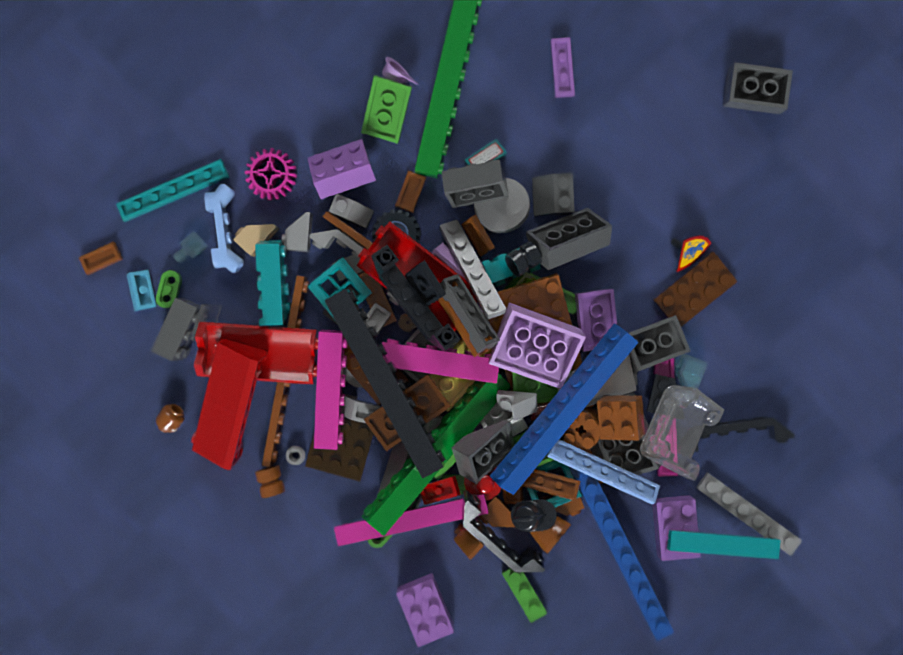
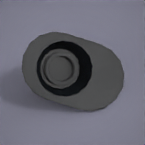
[511,499,557,532]

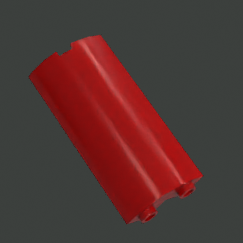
[356,222,478,331]
[193,321,318,385]

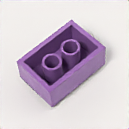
[307,139,376,199]
[652,495,701,561]
[396,573,454,647]

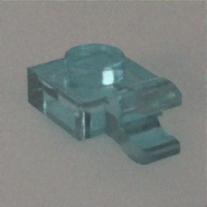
[173,231,208,263]

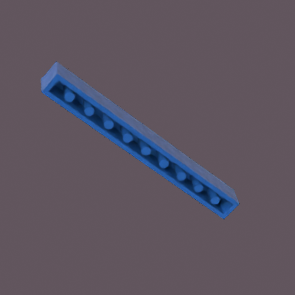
[490,323,638,495]
[568,466,674,641]

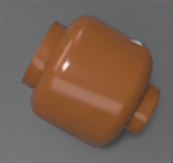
[155,404,185,433]

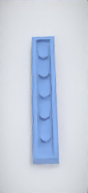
[547,439,660,504]

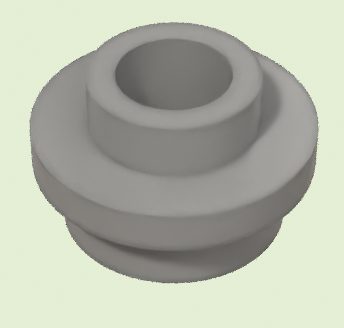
[286,446,305,465]

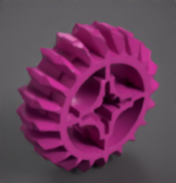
[245,148,297,200]

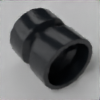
[505,241,542,277]

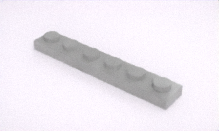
[440,220,506,320]
[696,473,802,556]

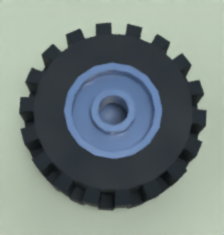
[372,209,421,243]

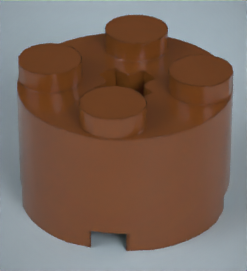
[563,407,600,450]

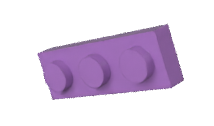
[550,37,575,98]

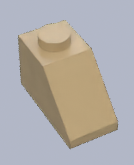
[233,224,279,257]

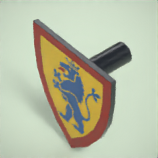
[670,235,711,272]

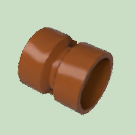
[255,465,286,498]

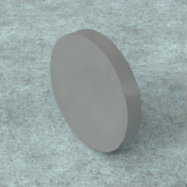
[474,178,530,233]

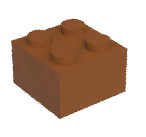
[597,395,645,441]

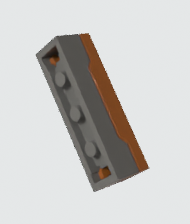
[439,274,500,357]

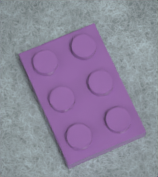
[575,289,617,352]

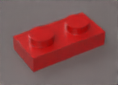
[421,476,461,505]

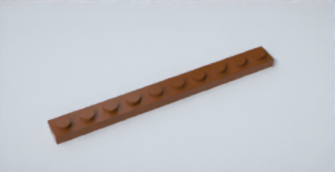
[262,276,309,467]

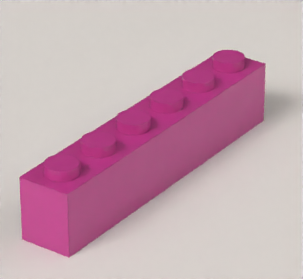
[314,330,348,450]
[382,339,499,384]

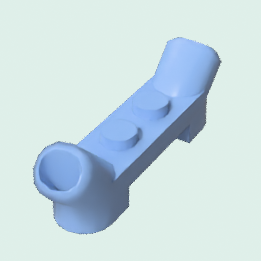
[204,184,244,273]

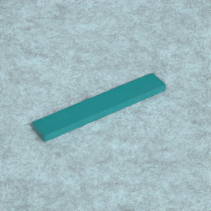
[116,159,230,222]
[667,530,781,559]

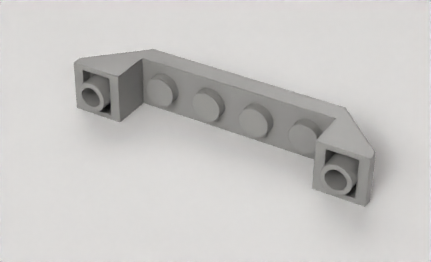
[309,229,399,306]
[341,393,444,433]

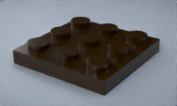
[305,417,374,482]

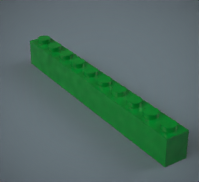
[415,0,482,179]
[361,373,511,536]

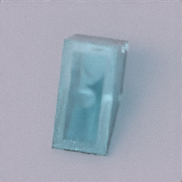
[675,354,708,399]

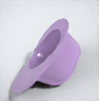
[382,57,418,85]

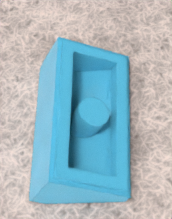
[127,270,157,311]

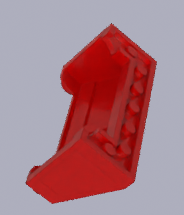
[191,338,268,471]

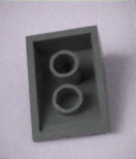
[629,315,691,373]
[452,420,515,484]

